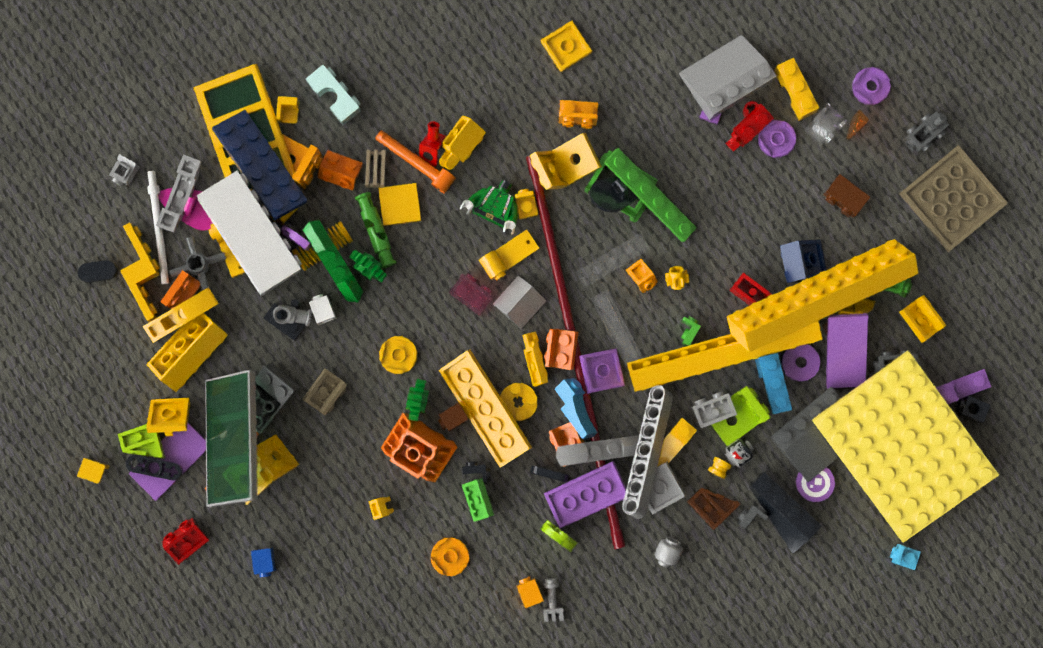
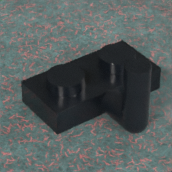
[263,299,306,341]

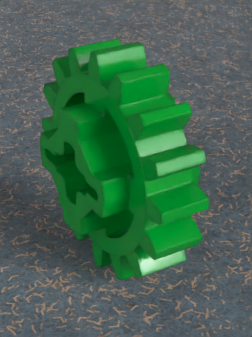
[349,250,387,283]
[405,379,429,421]

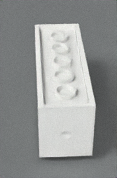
[197,171,302,296]

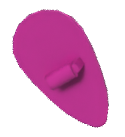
[158,188,213,231]

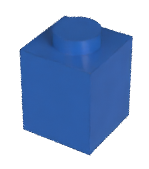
[251,548,276,577]

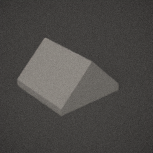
[493,276,546,329]

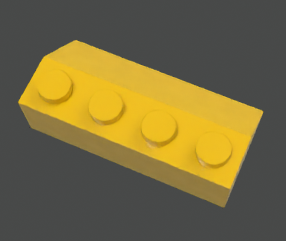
[146,313,228,392]

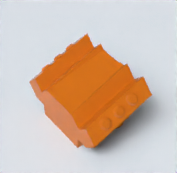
[381,413,457,482]

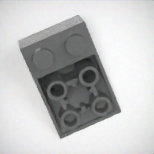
[231,363,301,434]

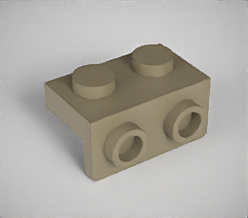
[302,368,347,415]

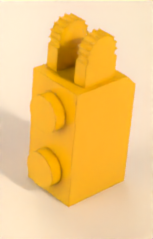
[439,116,486,169]

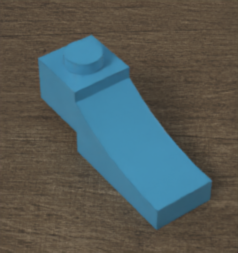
[555,378,598,439]

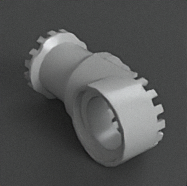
[273,305,312,326]

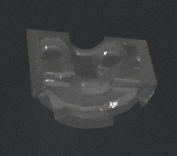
[804,103,847,145]

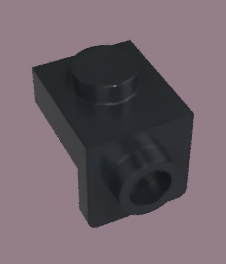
[462,461,491,484]

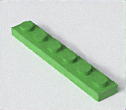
[604,148,697,242]

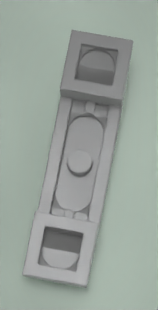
[156,154,202,233]

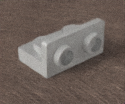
[691,391,737,429]

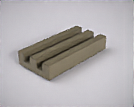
[365,150,386,188]

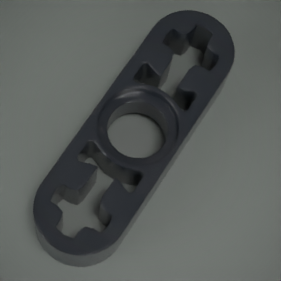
[126,455,183,480]

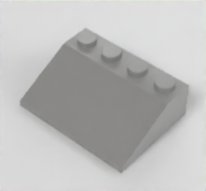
[679,35,777,121]

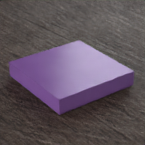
[579,348,625,394]

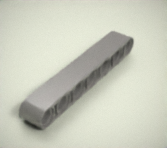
[623,385,673,519]

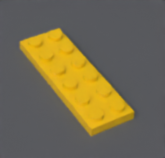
[439,350,532,468]

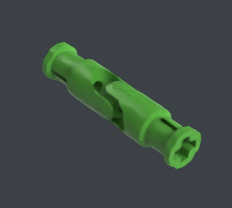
[355,192,397,269]

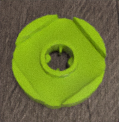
[540,520,577,552]

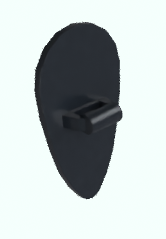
[589,177,638,213]

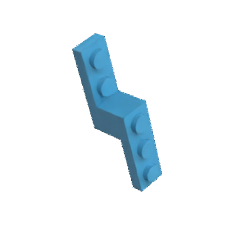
[755,353,792,415]

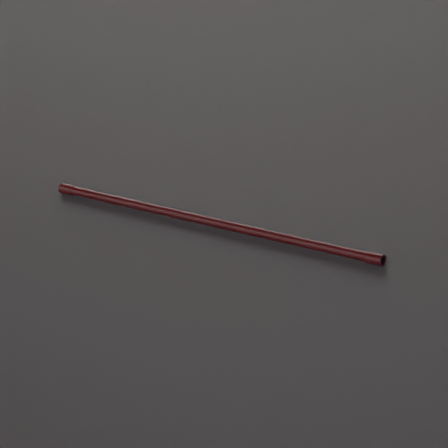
[526,156,625,549]

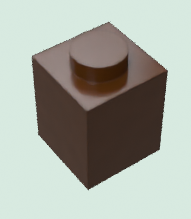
[438,403,469,432]

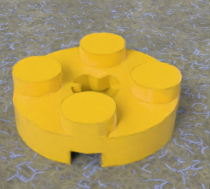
[500,383,537,421]

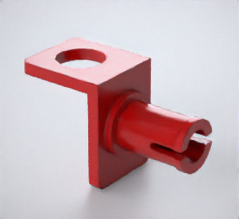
[419,121,447,167]

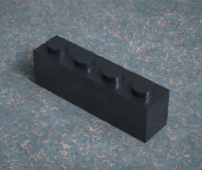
[749,472,822,554]

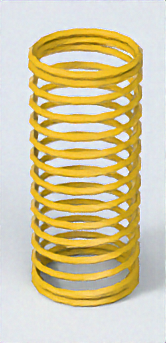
[292,221,353,271]

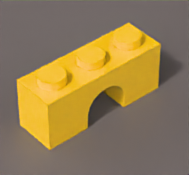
[774,58,819,121]

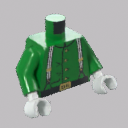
[460,180,519,234]

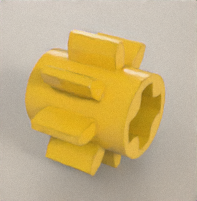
[665,266,689,290]

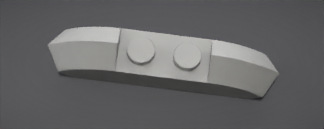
[556,436,639,466]

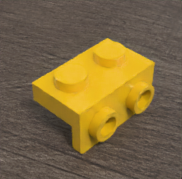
[899,295,946,343]

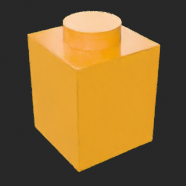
[517,576,543,608]

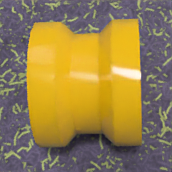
[708,457,732,479]

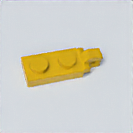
[522,332,548,387]

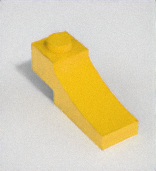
[657,418,697,467]

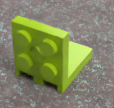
[711,386,770,446]

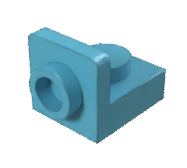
[890,544,921,570]

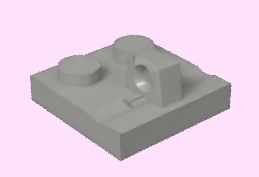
[638,462,686,514]

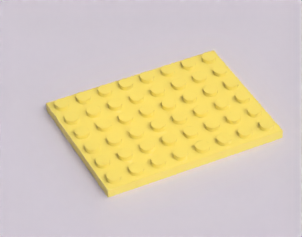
[812,351,999,543]

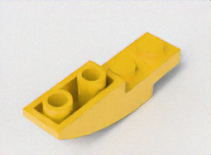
[143,287,219,343]

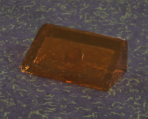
[846,110,869,140]

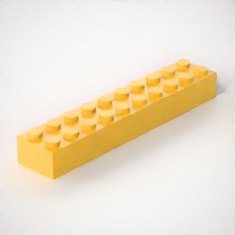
[727,239,919,352]

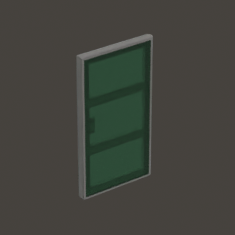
[205,370,257,508]

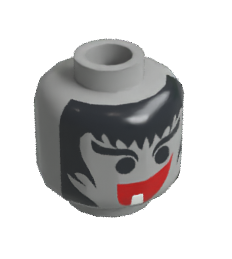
[724,439,754,468]

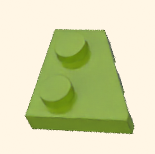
[118,424,165,459]

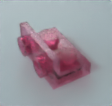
[449,273,493,316]

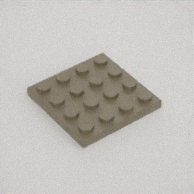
[899,145,1008,252]

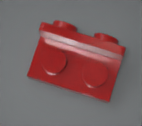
[162,518,209,565]

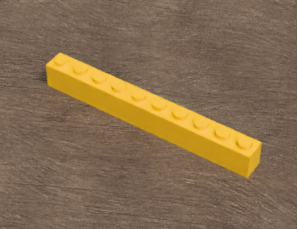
[627,321,822,392]

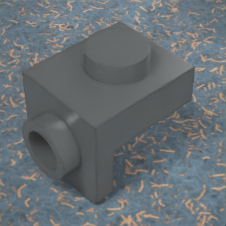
[737,505,769,529]

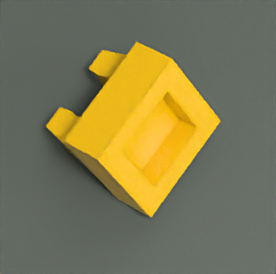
[369,497,394,520]

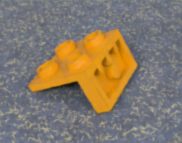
[559,100,598,129]

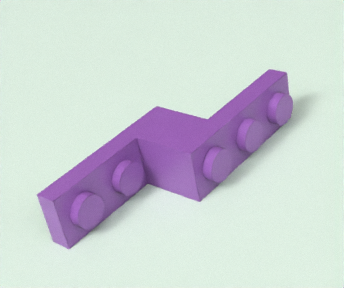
[935,369,991,404]

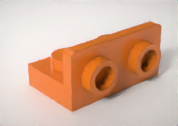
[161,270,201,309]
[544,329,578,370]

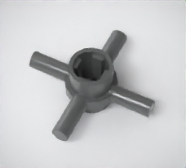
[169,236,227,291]

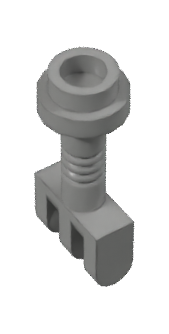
[543,578,564,622]

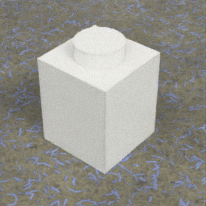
[309,294,337,325]

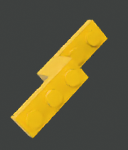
[120,222,160,322]

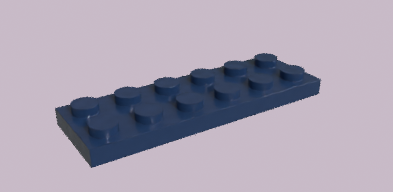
[212,110,307,221]

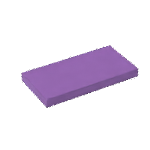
[826,313,868,388]
[129,422,211,501]
[544,461,627,529]

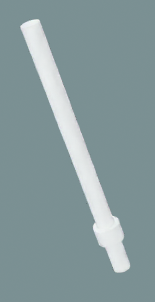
[147,171,169,284]

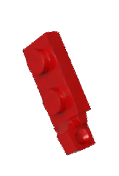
[726,104,774,151]

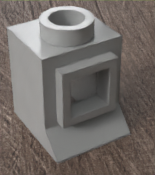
[109,154,140,187]

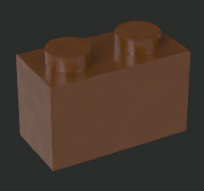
[823,174,870,218]

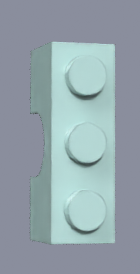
[306,65,361,125]

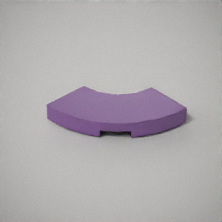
[280,225,312,251]

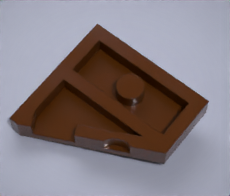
[687,488,740,530]

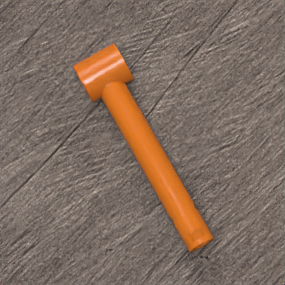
[375,130,456,194]

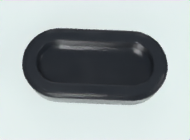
[78,260,117,283]
[530,465,569,482]

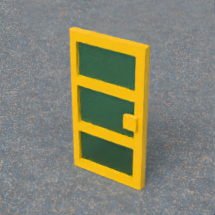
[193,64,295,191]

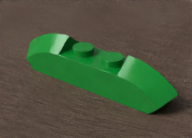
[303,220,363,302]

